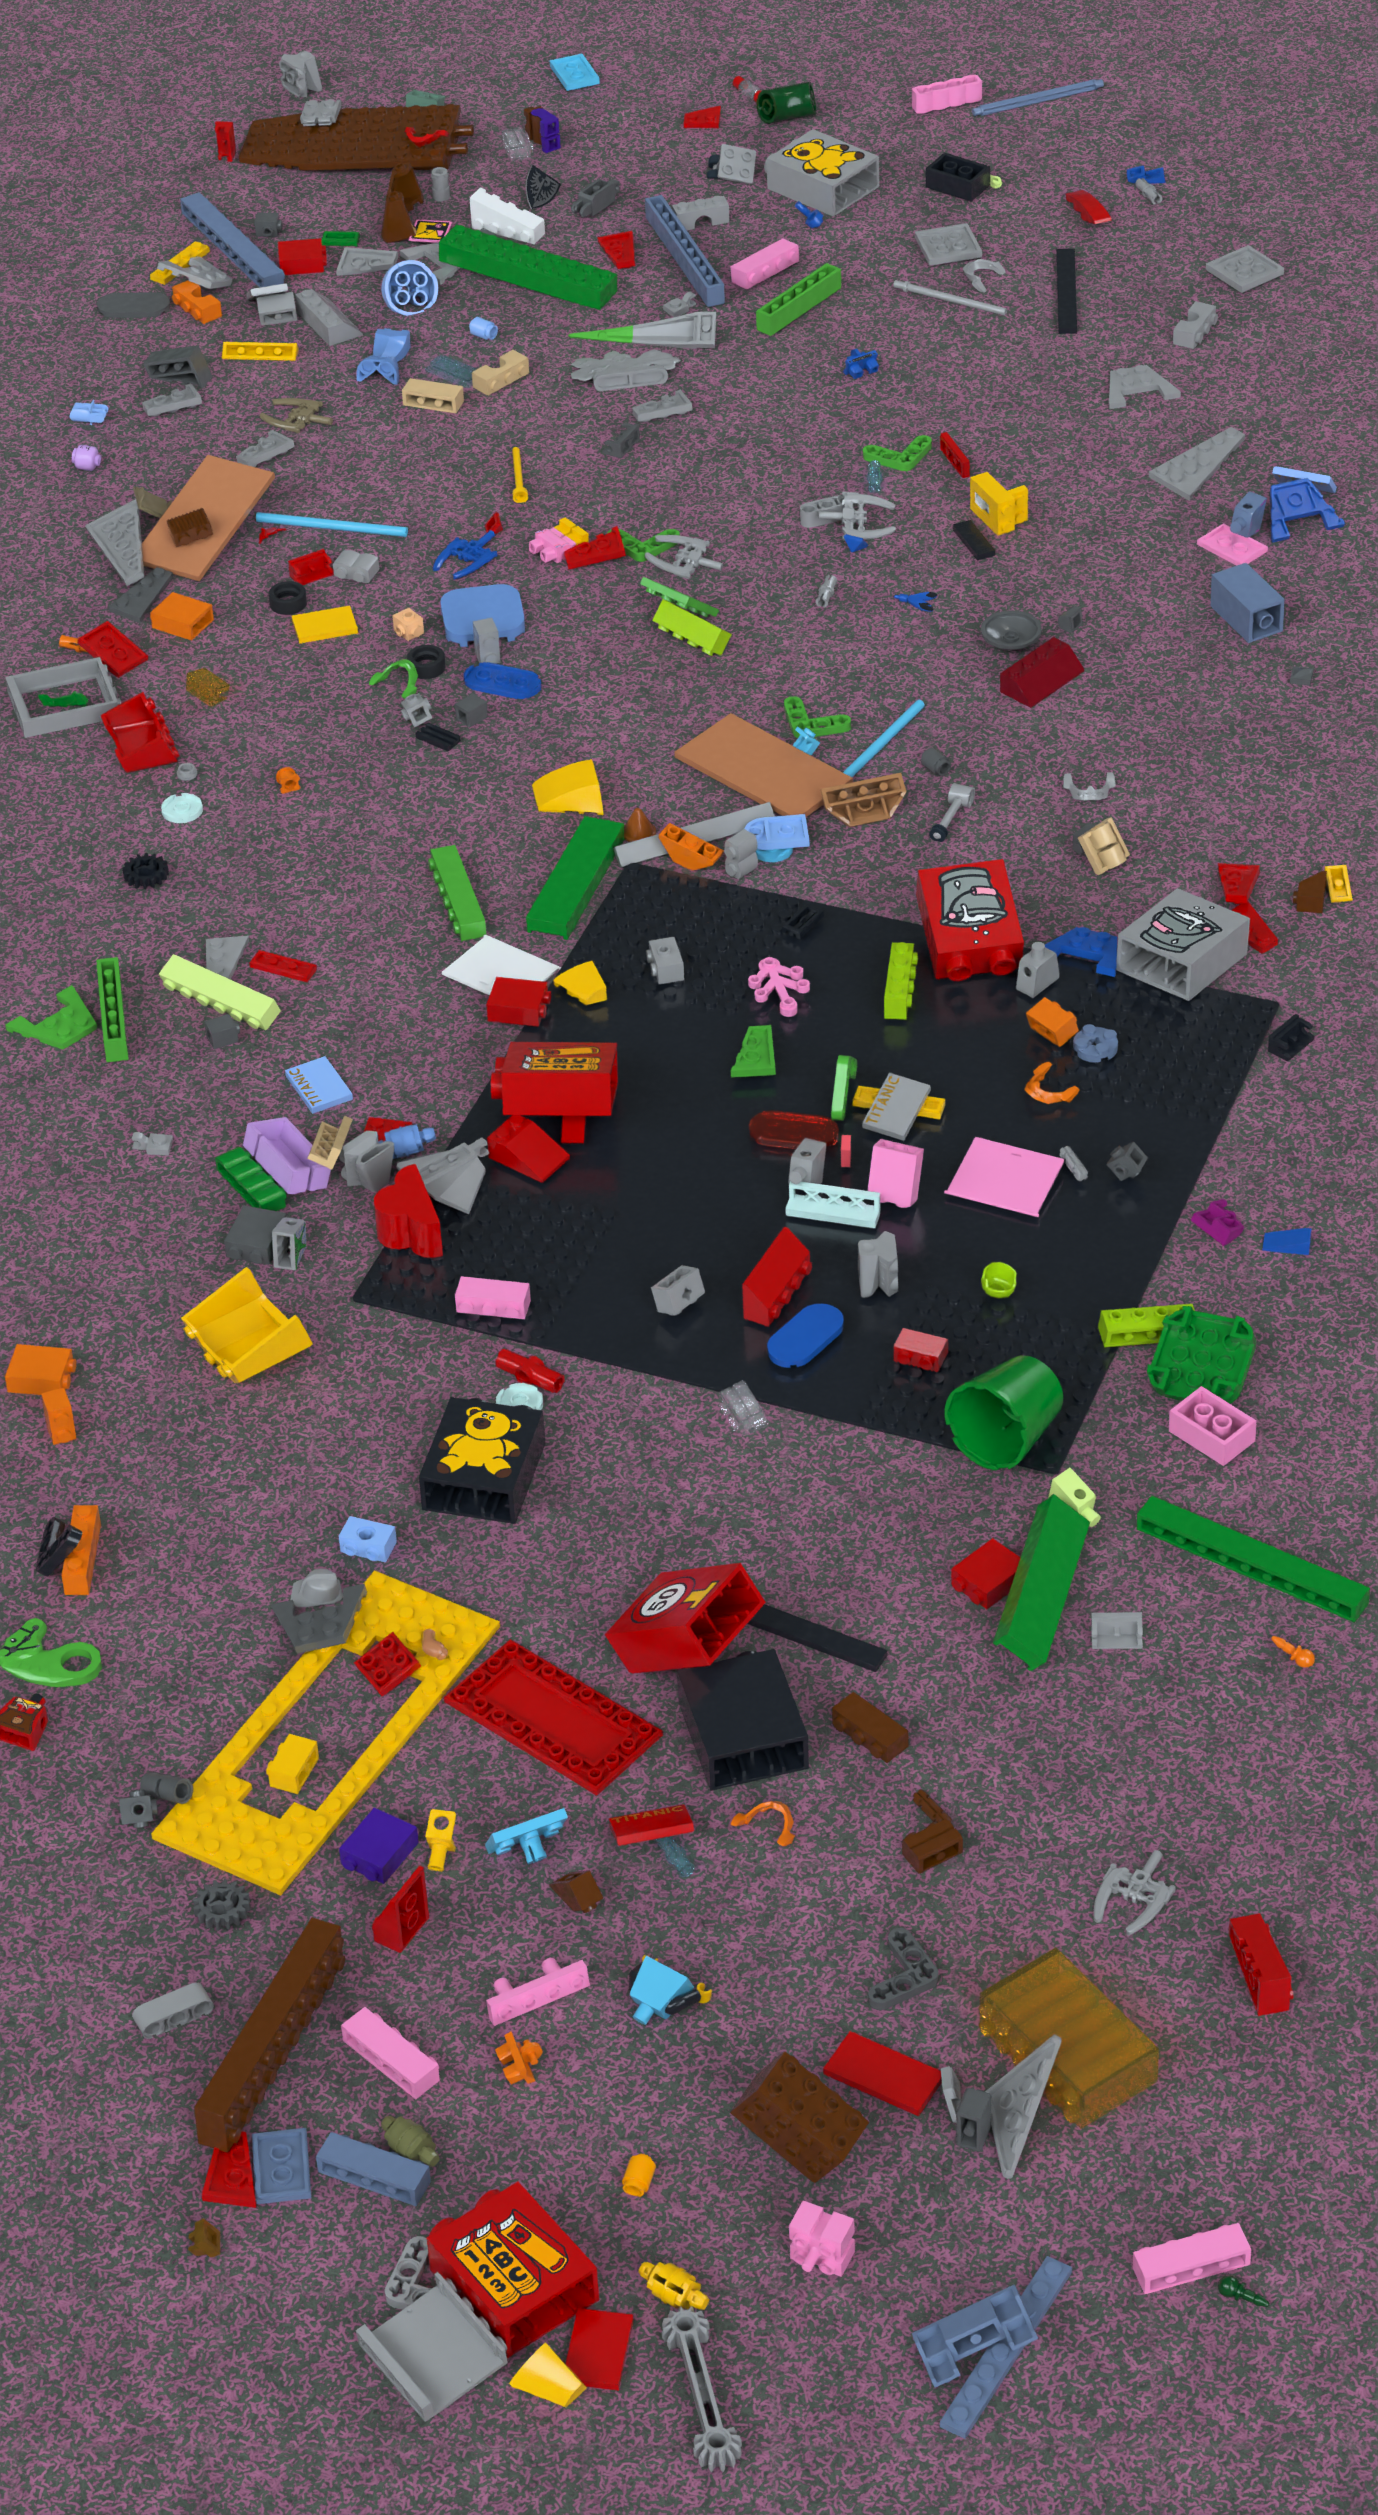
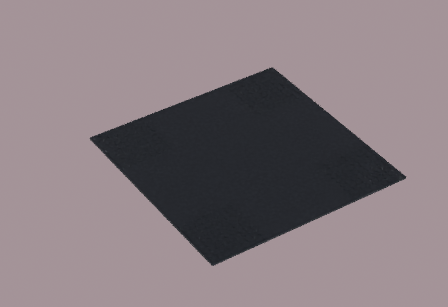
[353,863,1279,1475]

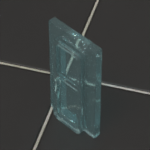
[425,355,477,389]

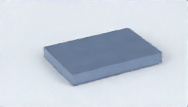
[252,2128,311,2204]

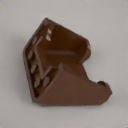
[381,162,424,243]

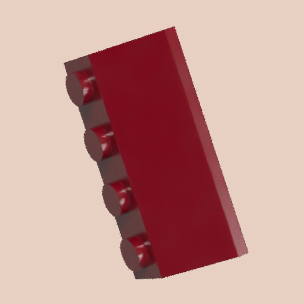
[1000,637,1084,708]

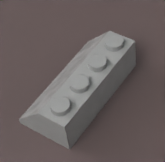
[295,289,363,346]

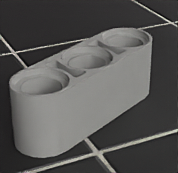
[800,494,854,528]
[132,1982,214,2039]

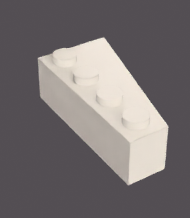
[470,187,545,244]

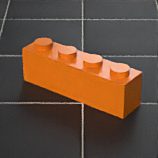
[61,1505,101,1595]

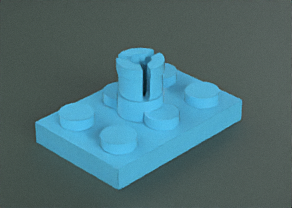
[485,1808,568,1864]

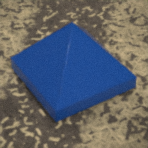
[844,534,868,553]

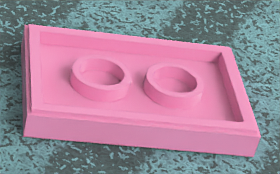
[1197,523,1268,566]

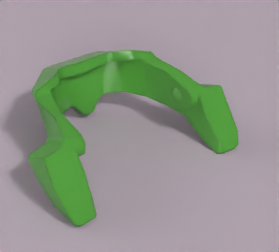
[369,659,418,699]

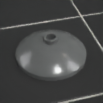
[981,610,1042,650]

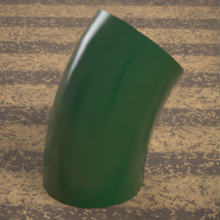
[756,81,817,124]

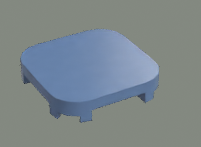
[440,584,525,647]

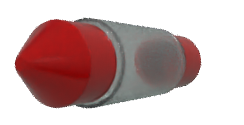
[733,76,763,102]

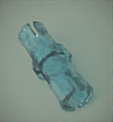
[867,460,882,493]
[656,1836,695,1877]

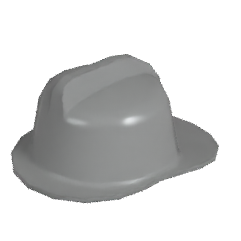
[290,1568,343,1607]

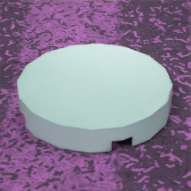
[161,793,203,823]
[496,1383,543,1410]

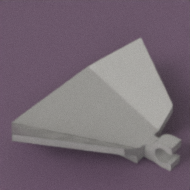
[397,1138,489,1214]

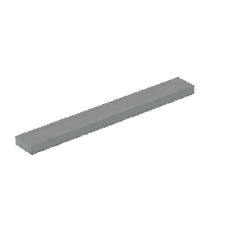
[613,802,775,868]

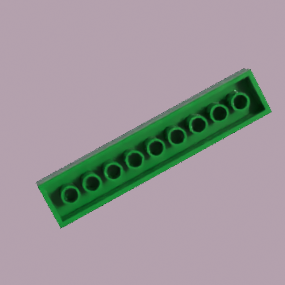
[439,225,617,310]

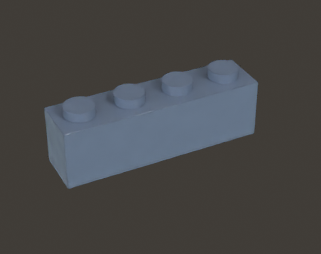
[316,2132,431,2206]

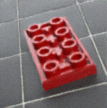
[823,2031,942,2117]

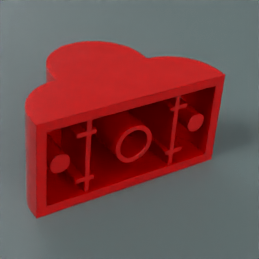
[374,1164,443,1258]

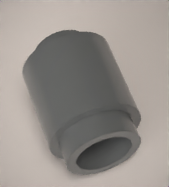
[921,748,951,776]

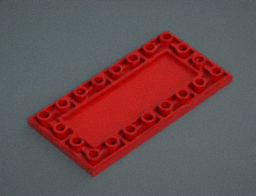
[444,1639,663,1796]

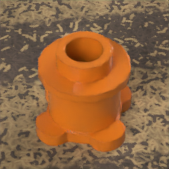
[276,767,300,794]

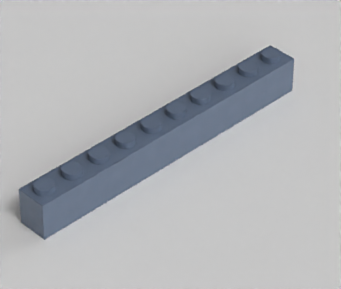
[180,192,285,288]
[645,195,725,307]

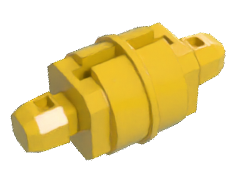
[638,2262,709,2310]

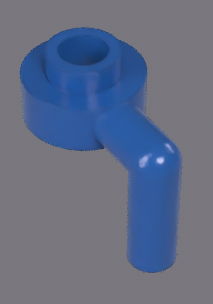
[795,201,823,229]

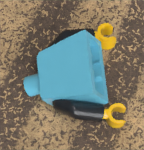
[629,1955,712,2025]

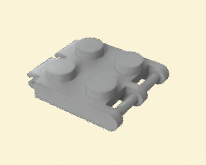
[300,99,341,126]

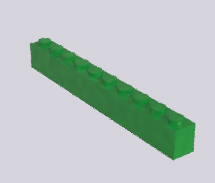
[1137,1496,1370,1623]

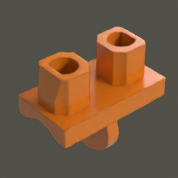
[495,2032,543,2084]

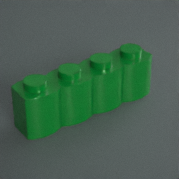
[215,1147,287,1211]

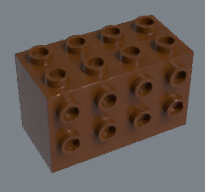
[730,2051,869,2183]

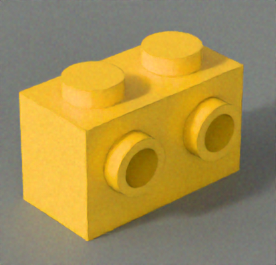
[266,1734,319,1794]

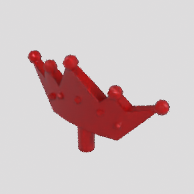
[258,527,286,544]

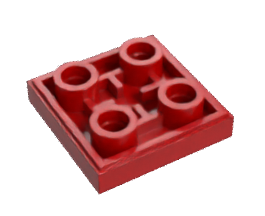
[354,1632,421,1696]

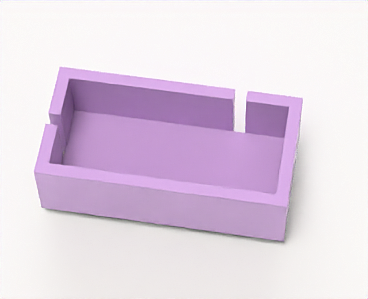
[243,1117,331,1194]

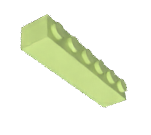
[159,954,281,1030]

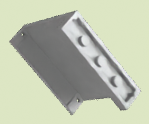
[356,2272,508,2422]

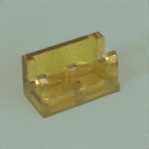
[186,668,230,707]

